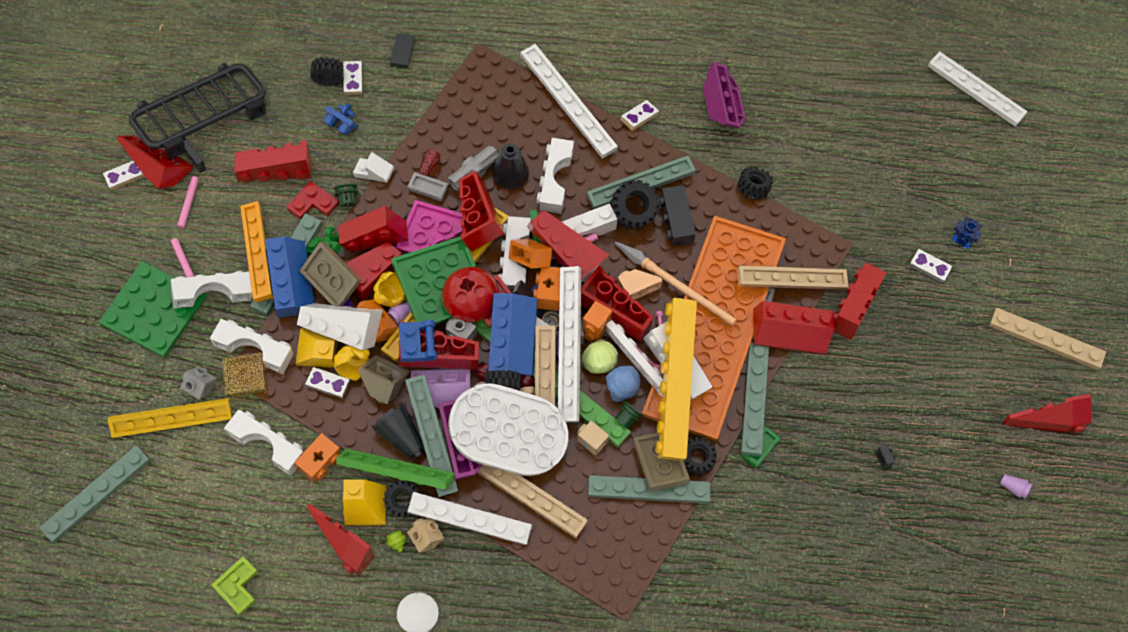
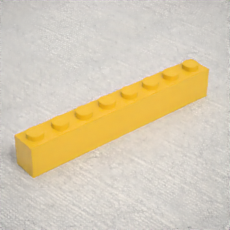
[655,298,697,461]

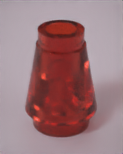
[418,149,441,177]

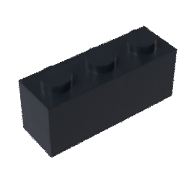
[659,185,696,246]

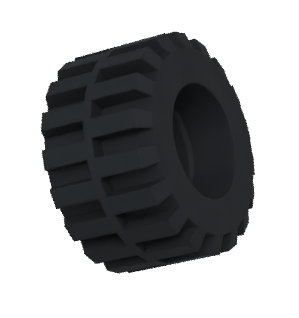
[610,180,660,229]

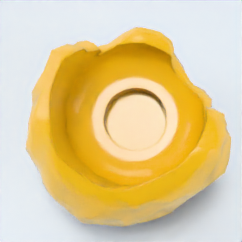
[373,271,405,308]
[333,345,370,381]

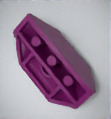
[703,62,746,128]
[438,399,483,479]

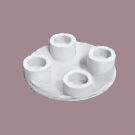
[397,593,439,632]

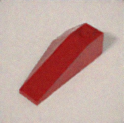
[1003,394,1091,433]
[307,503,375,576]

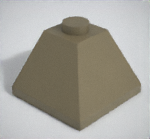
[358,355,410,404]

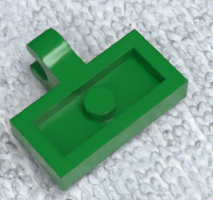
[306,226,342,256]

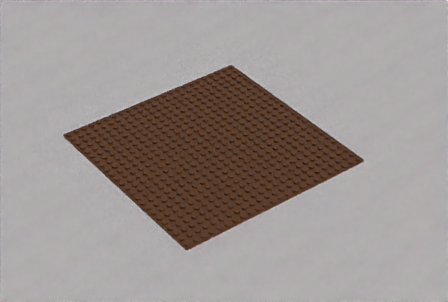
[225,44,852,621]

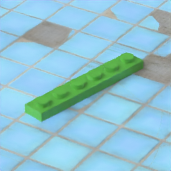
[336,448,454,489]

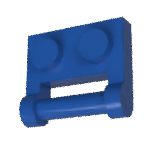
[399,320,437,362]

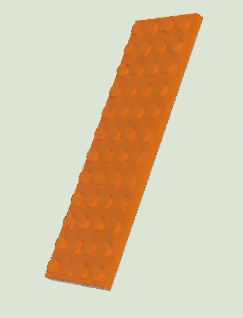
[642,216,786,442]

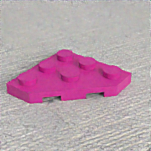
[396,200,463,254]

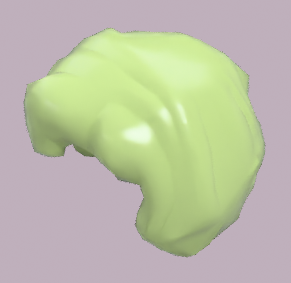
[582,339,618,374]

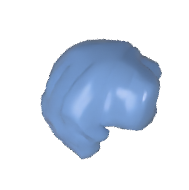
[606,366,640,402]

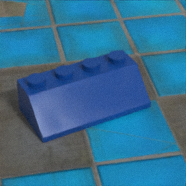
[265,236,315,318]
[488,293,538,376]

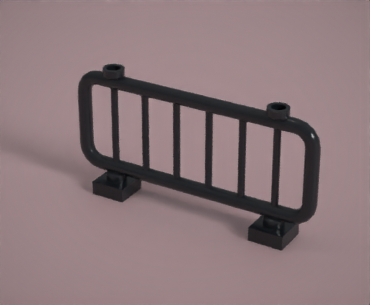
[129,63,266,160]

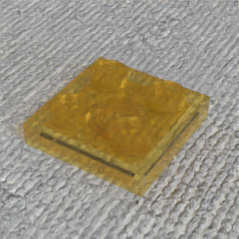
[222,352,267,398]

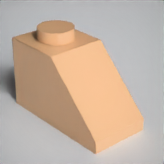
[617,269,662,300]

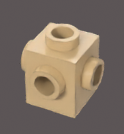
[408,518,445,553]

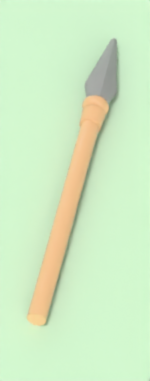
[615,241,737,326]

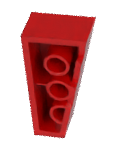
[234,140,312,182]
[459,171,504,252]
[527,210,609,280]
[834,263,886,341]
[581,265,654,342]
[398,321,479,370]

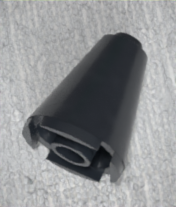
[492,143,529,190]
[371,402,424,459]

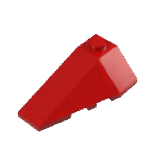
[117,135,193,189]

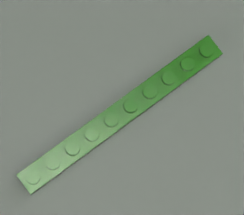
[472,320,631,448]

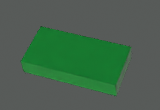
[741,426,781,469]

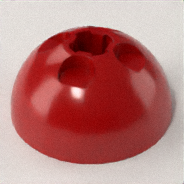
[442,267,499,322]

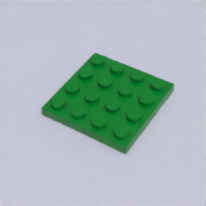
[391,236,476,325]
[98,261,208,359]

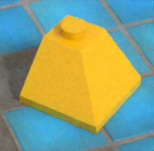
[296,328,338,368]
[343,480,387,526]

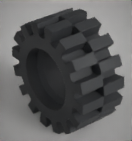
[310,57,344,86]
[737,166,773,200]
[485,370,521,391]
[683,437,717,476]
[383,480,421,518]

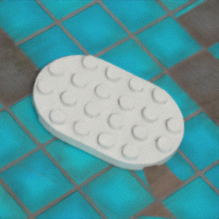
[448,384,568,476]

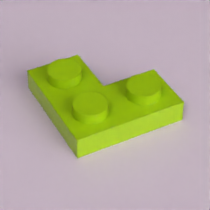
[212,556,258,616]

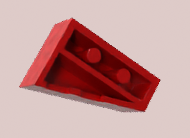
[338,206,408,252]
[345,242,402,301]

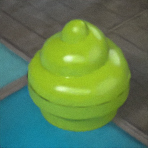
[385,530,406,552]

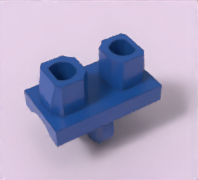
[324,103,359,136]

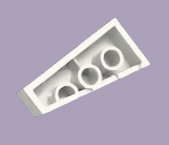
[297,303,383,350]
[643,321,712,400]

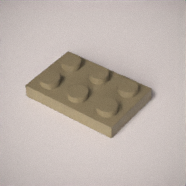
[300,242,362,307]
[633,433,690,492]

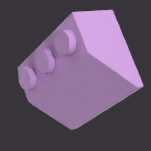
[411,369,471,408]

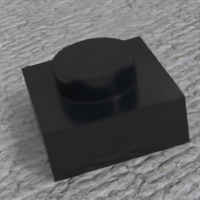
[875,444,895,470]

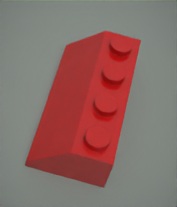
[753,301,834,355]

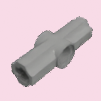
[448,146,499,191]

